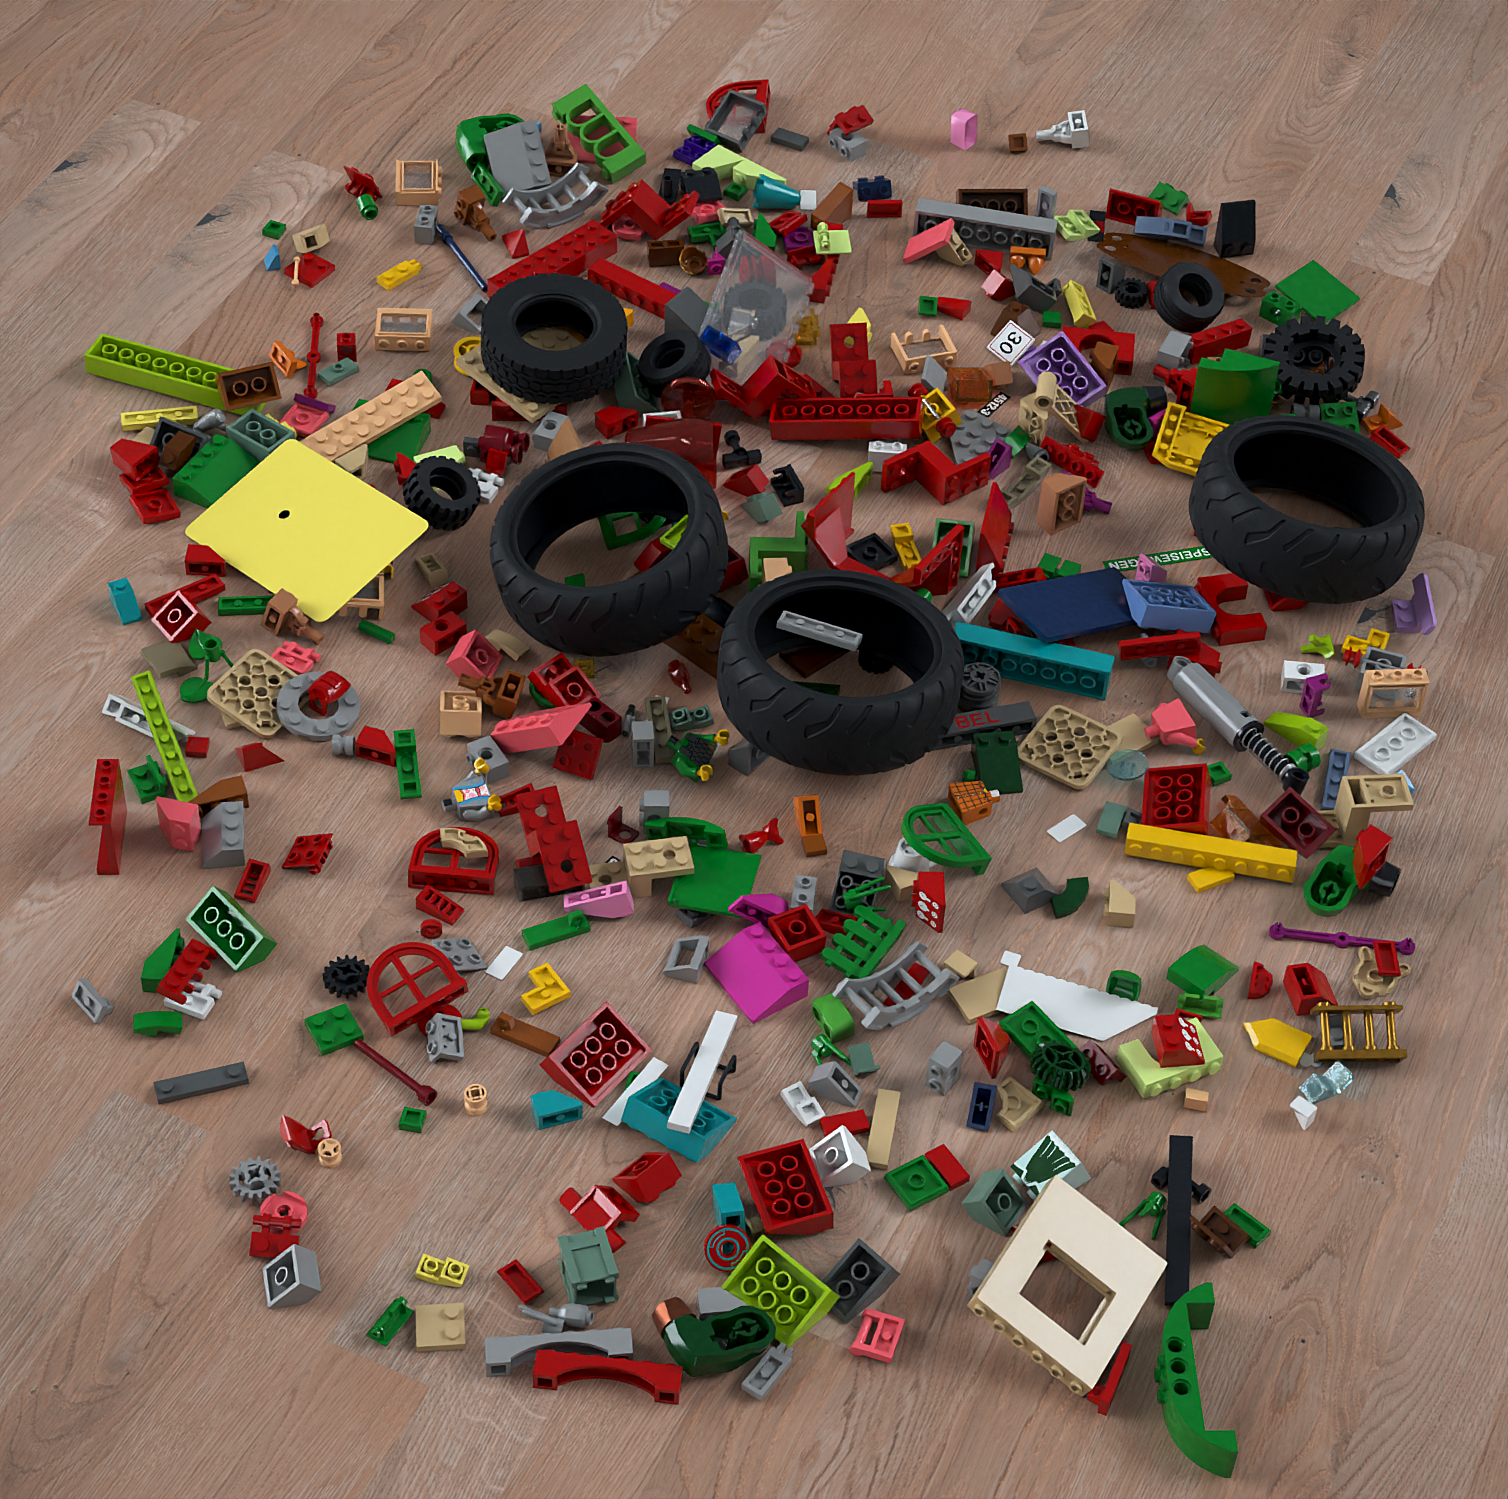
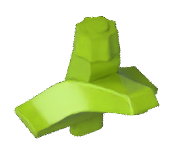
[1301,633,1335,659]

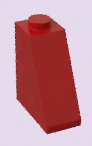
[110,438,160,482]
[1167,629,1223,678]

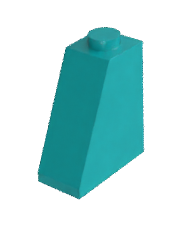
[712,1182,745,1254]

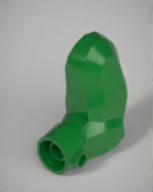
[455,113,524,173]

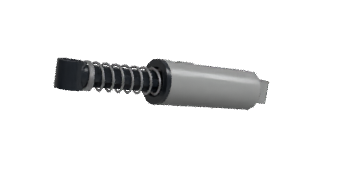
[1167,656,1310,795]

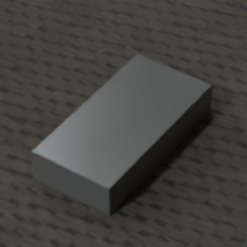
[771,127,809,152]

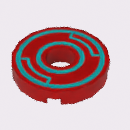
[704,1224,751,1272]

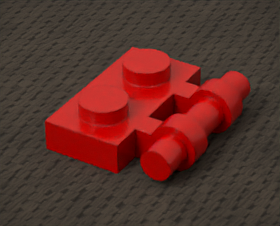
[249,1213,302,1258]

